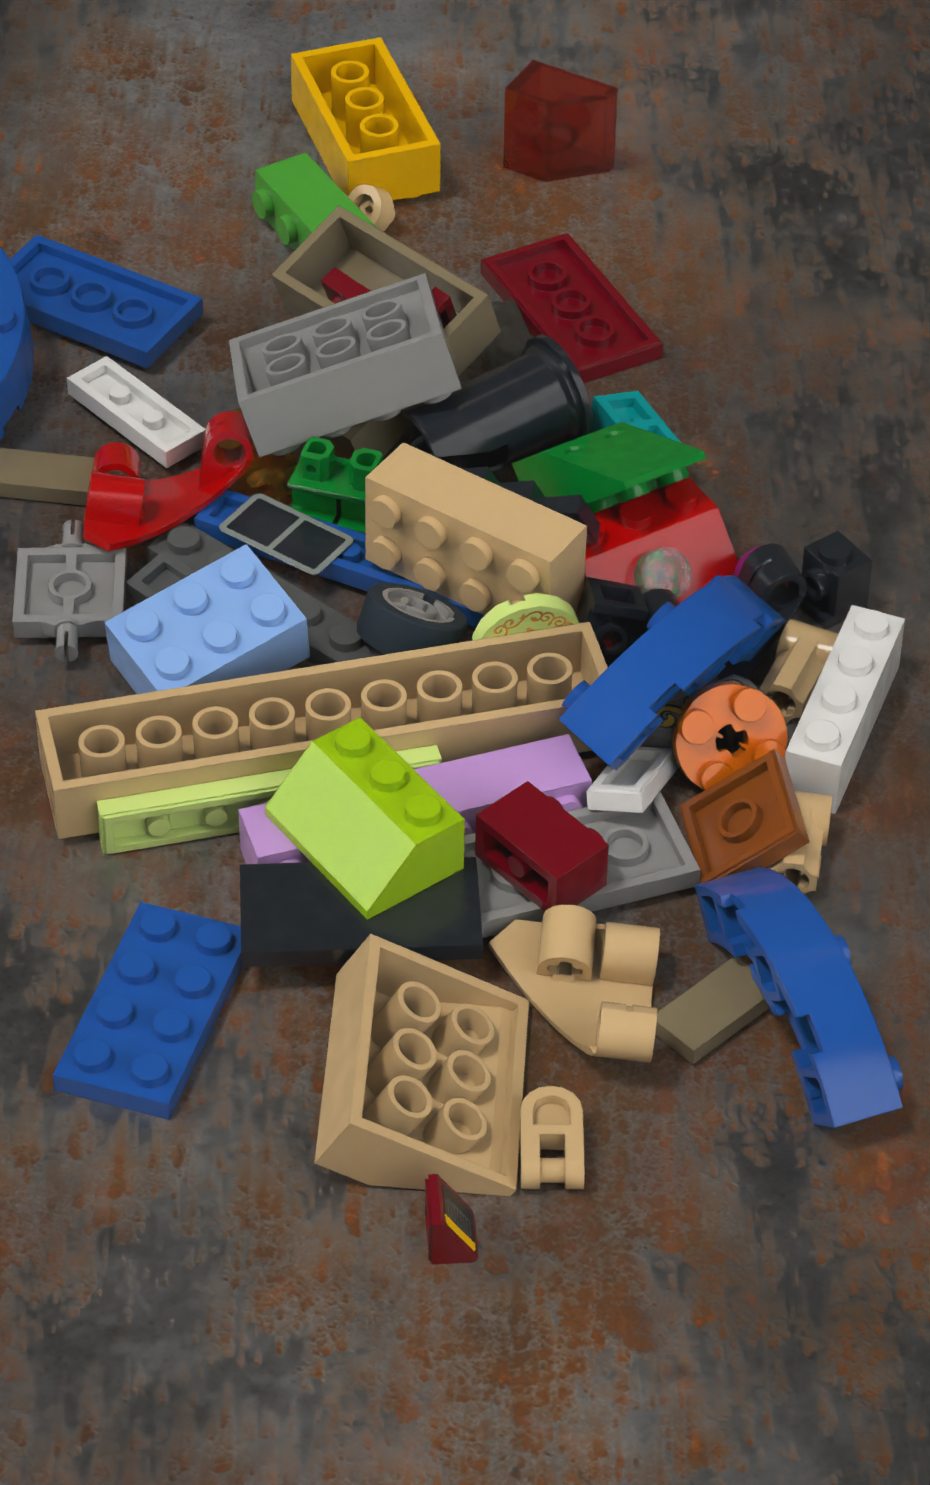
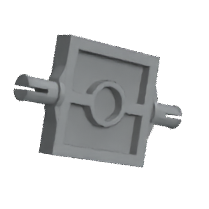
[12,520,127,662]

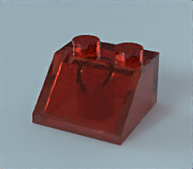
[503,60,618,182]

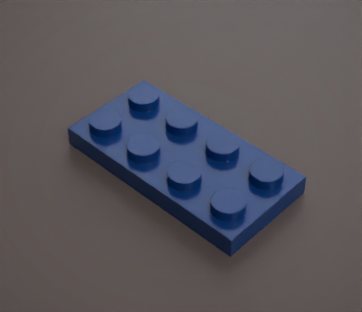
[9,235,203,368]
[52,902,242,1120]

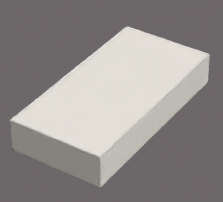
[586,747,678,813]

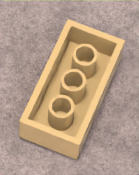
[365,442,587,616]

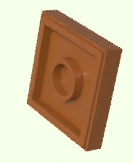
[679,749,810,883]

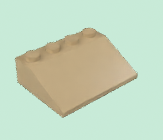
[314,934,529,1197]

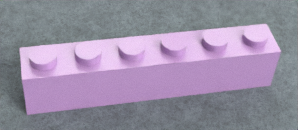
[238,734,592,864]

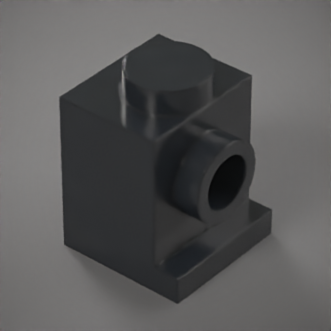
[800,531,873,629]
[576,577,649,667]

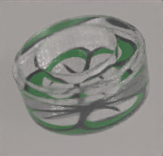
[634,547,691,599]

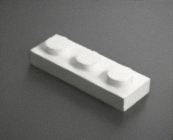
[67,356,206,468]

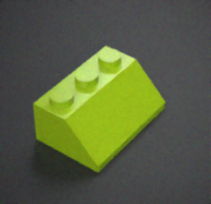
[265,717,465,920]

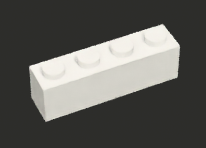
[785,605,905,814]

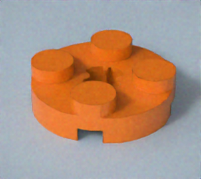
[671,681,788,790]

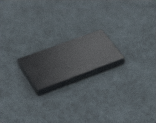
[240,857,483,967]

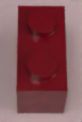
[475,781,609,911]

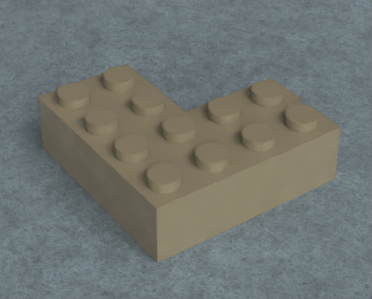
[271,206,501,459]

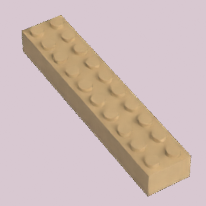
[35,622,608,839]

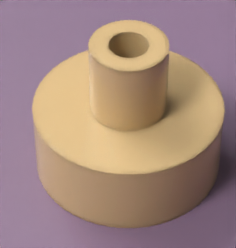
[348,184,395,232]

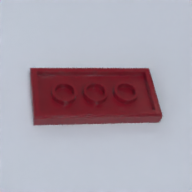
[481,233,663,383]

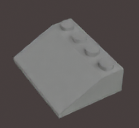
[229,273,462,457]

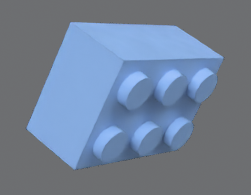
[104,544,310,694]

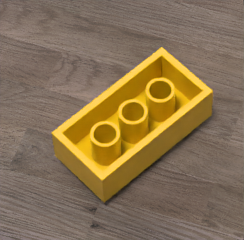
[291,37,441,200]

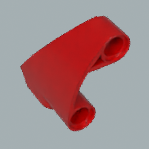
[83,411,253,552]

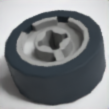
[356,582,467,654]

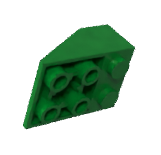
[512,422,706,513]

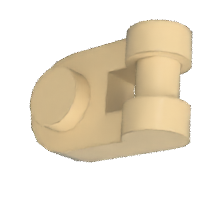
[520,1086,585,1189]

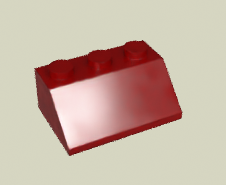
[584,477,738,632]

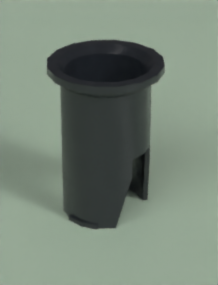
[401,334,593,472]

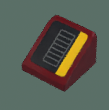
[425,1174,478,1265]

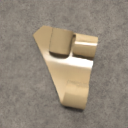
[488,905,660,1063]

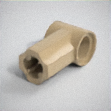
[759,619,839,723]
[768,791,833,894]

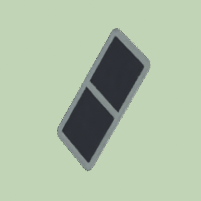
[219,494,353,575]

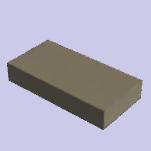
[0,448,94,506]
[655,957,770,1065]

